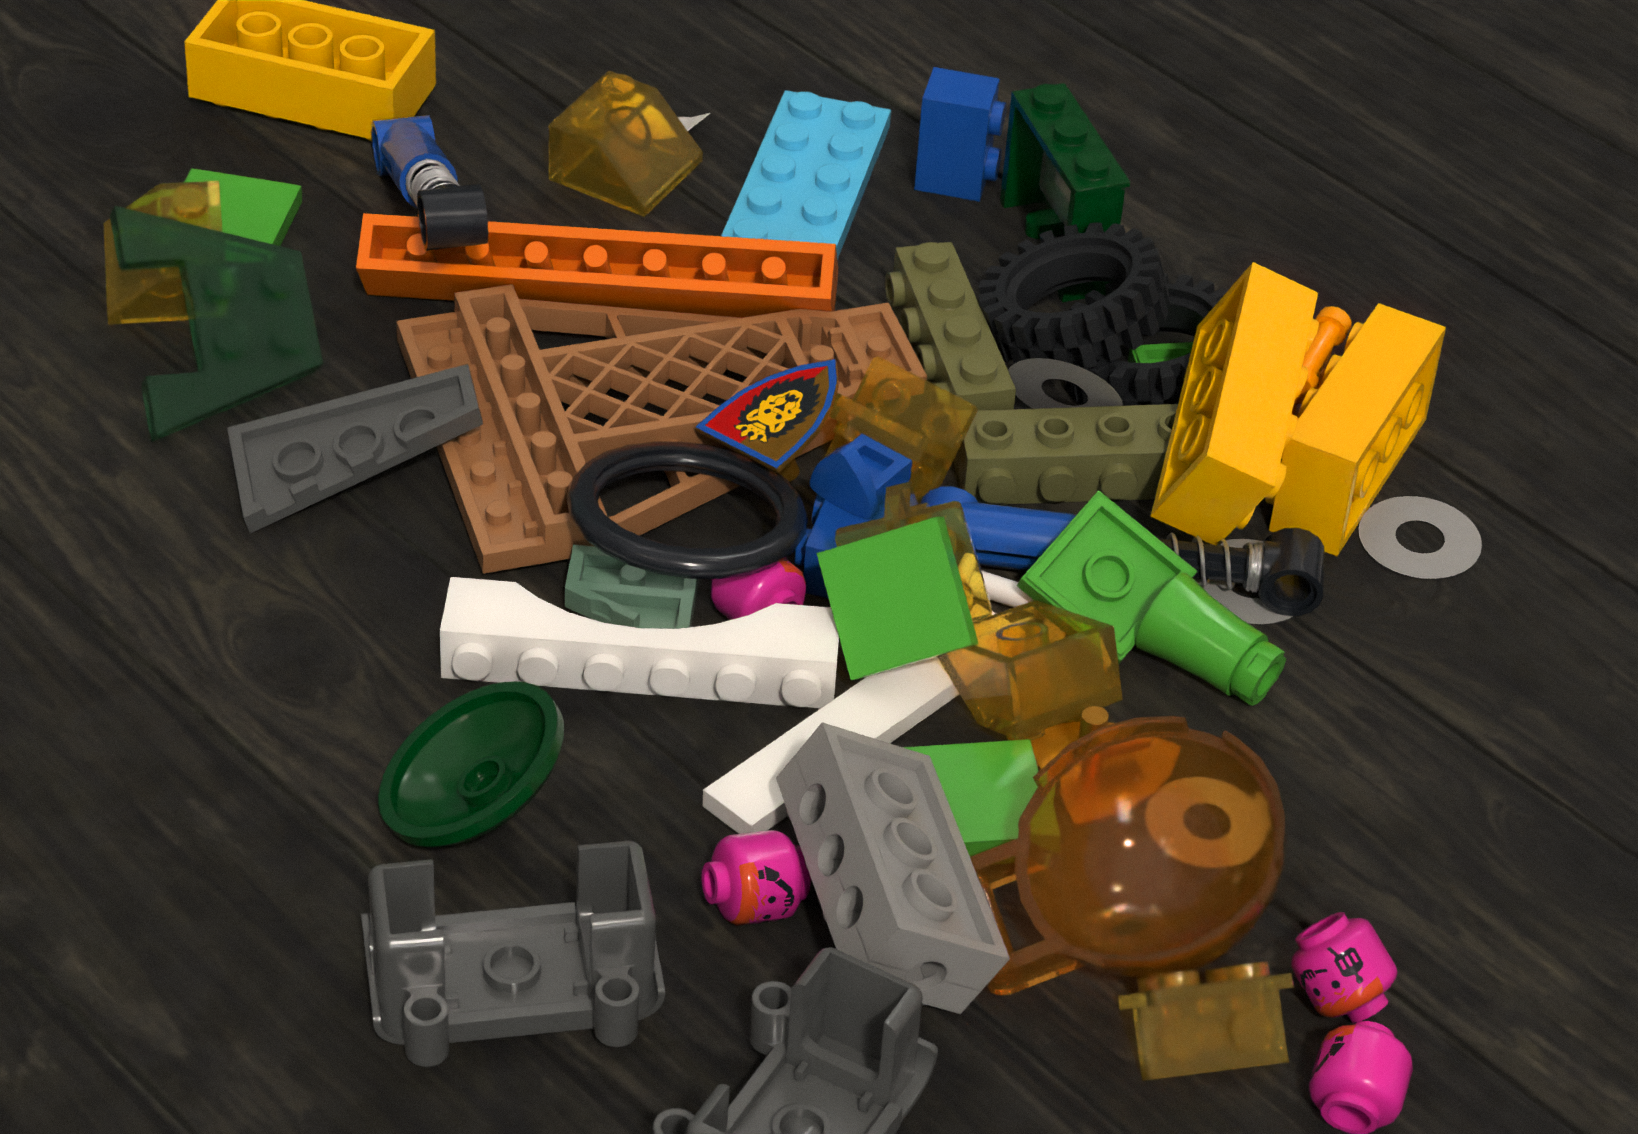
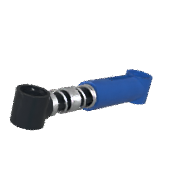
[371,115,488,251]

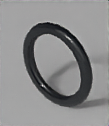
[566,441,808,579]

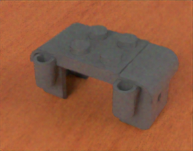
[361,841,665,1067]
[653,948,938,1134]

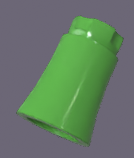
[1136,573,1286,706]

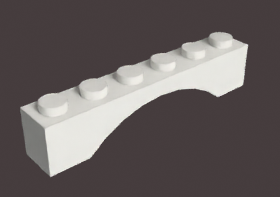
[440,577,839,709]

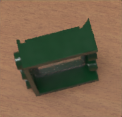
[1000,83,1130,302]

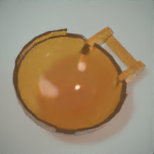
[970,716,1287,995]

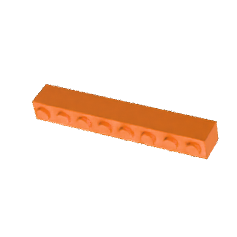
[356,213,838,318]

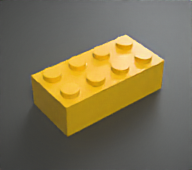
[184,0,436,141]
[1150,262,1319,545]
[1266,303,1446,556]

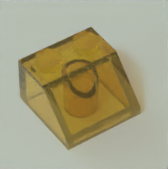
[549,70,703,217]
[104,181,228,324]
[937,600,1123,740]

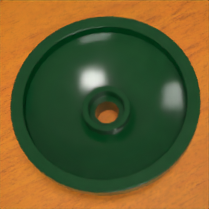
[378,681,564,847]

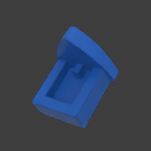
[810,434,912,519]

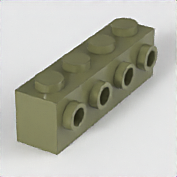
[885,242,1016,452]
[952,404,1178,505]

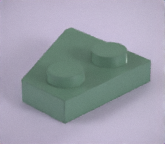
[565,544,699,629]

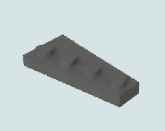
[227,364,483,534]

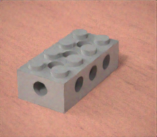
[776,722,1010,1014]

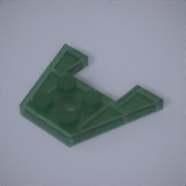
[110,206,323,442]

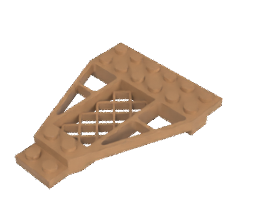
[396,284,927,574]

